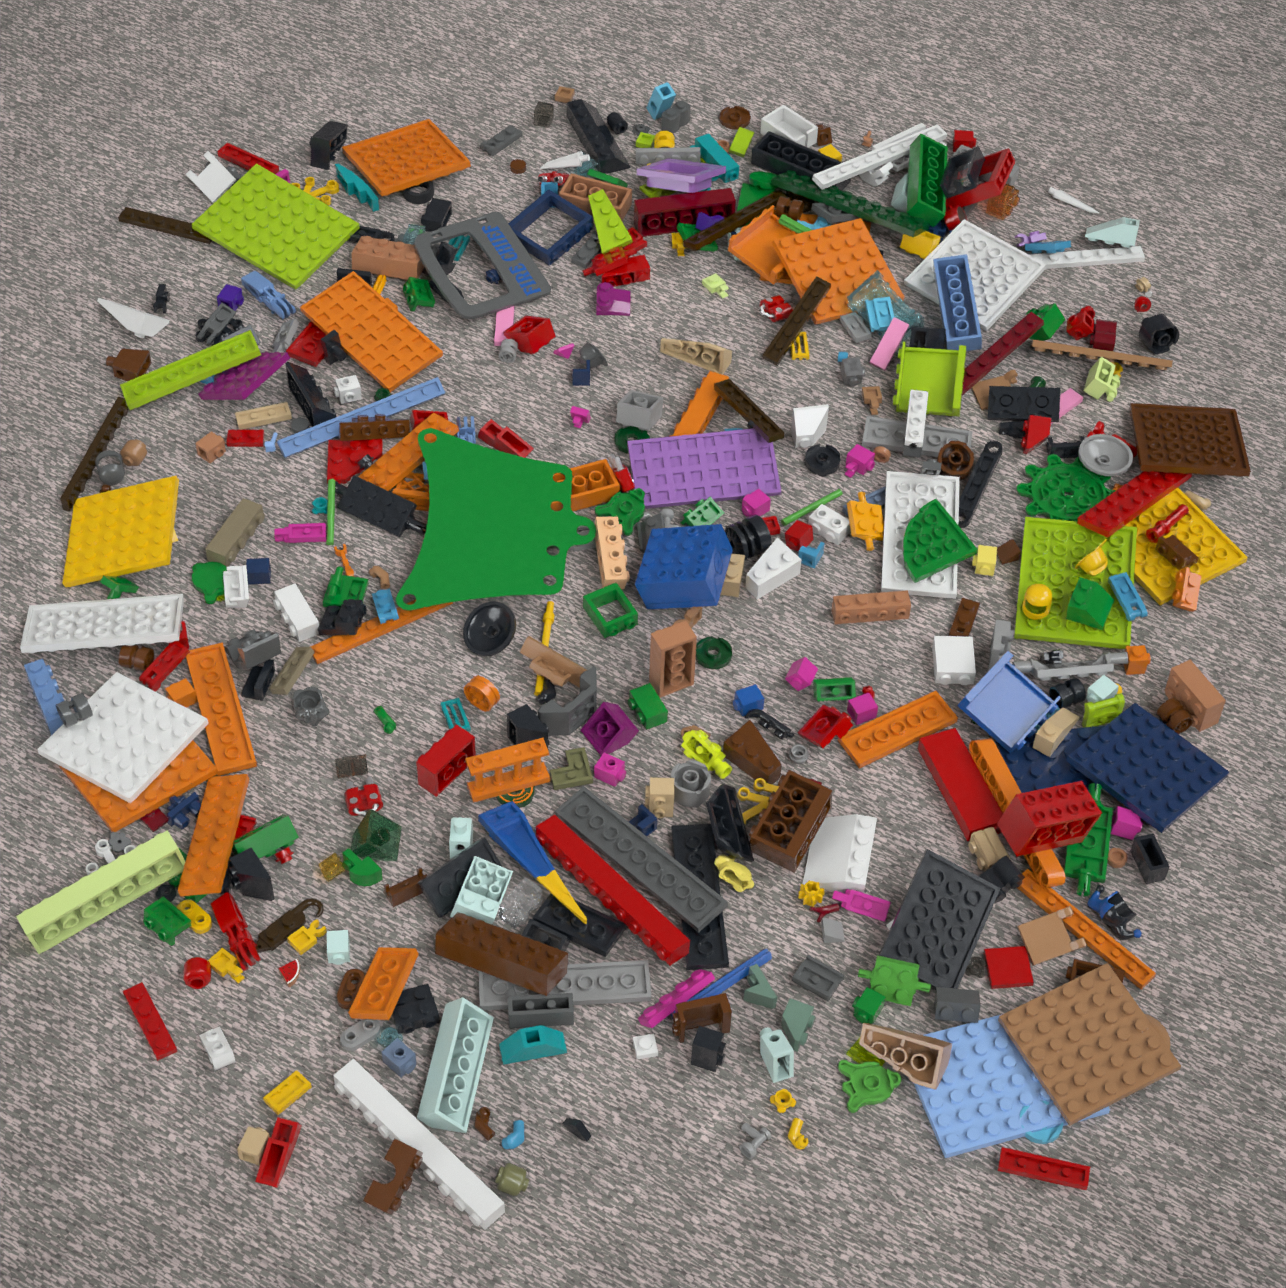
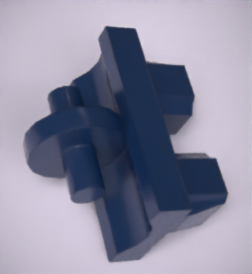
[167,792,201,830]

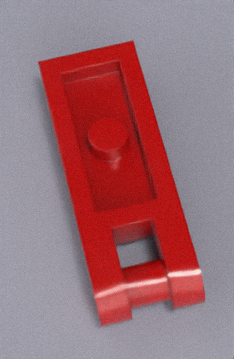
[139,641,190,692]

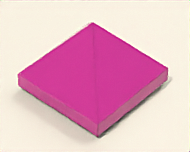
[553,343,575,359]

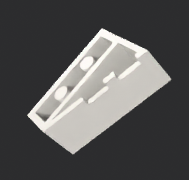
[745,537,801,599]

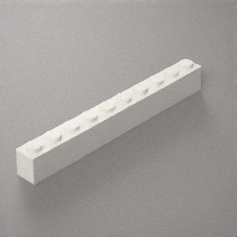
[333,1059,505,1230]

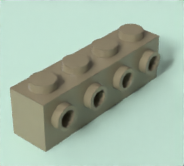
[205,498,265,567]

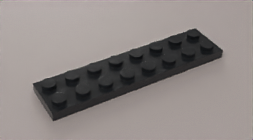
[671,823,729,970]

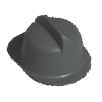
[578,340,608,369]

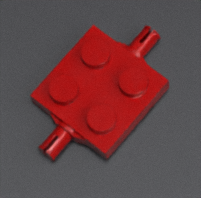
[582,246,637,277]

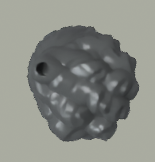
[292,687,329,727]

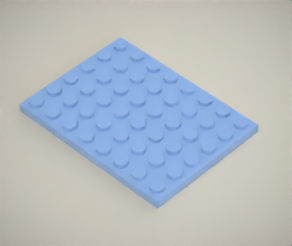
[914,1014,1110,1158]

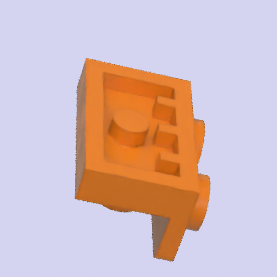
[1172,567,1202,612]

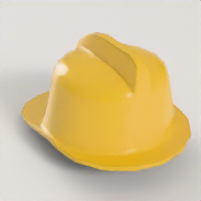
[1075,539,1107,576]

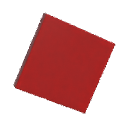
[983,946,1034,989]

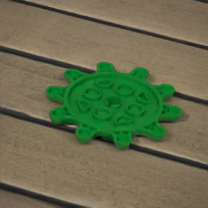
[1016,454,1116,522]

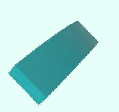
[335,163,379,212]

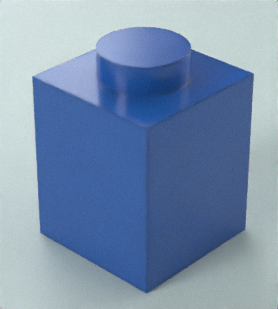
[733,684,765,717]

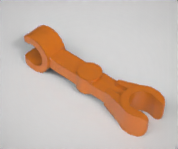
[334,544,354,577]

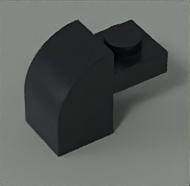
[422,242,457,278]

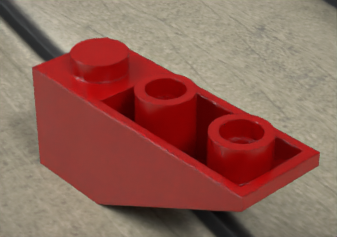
[601,255,651,287]

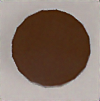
[719,106,751,130]

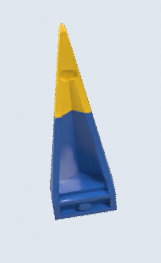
[478,801,587,924]

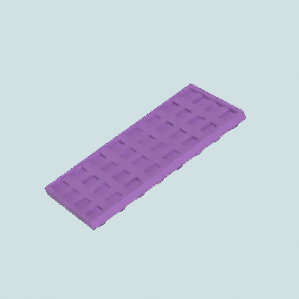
[627,428,781,509]

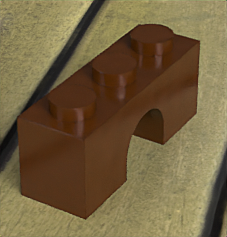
[363,1138,423,1215]

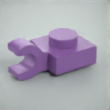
[1015,231,1047,247]

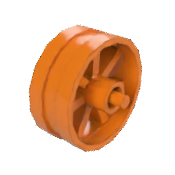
[464,675,500,712]

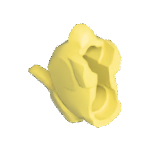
[714,855,755,892]

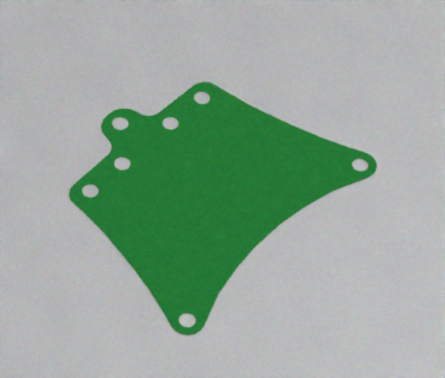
[396,428,596,610]

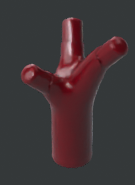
[809,903,839,923]

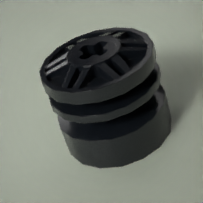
[725,514,772,560]

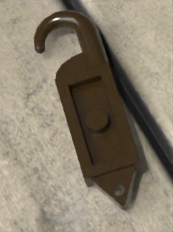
[255,898,324,953]

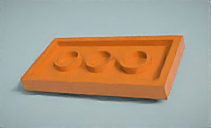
[348,947,419,1020]

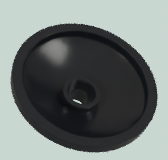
[463,601,516,657]

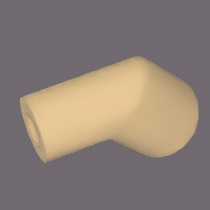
[1185,490,1211,510]

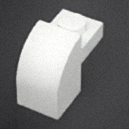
[859,162,894,186]

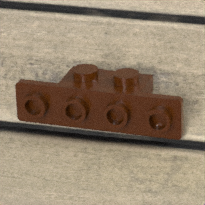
[339,414,410,441]

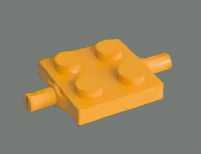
[847,492,884,551]

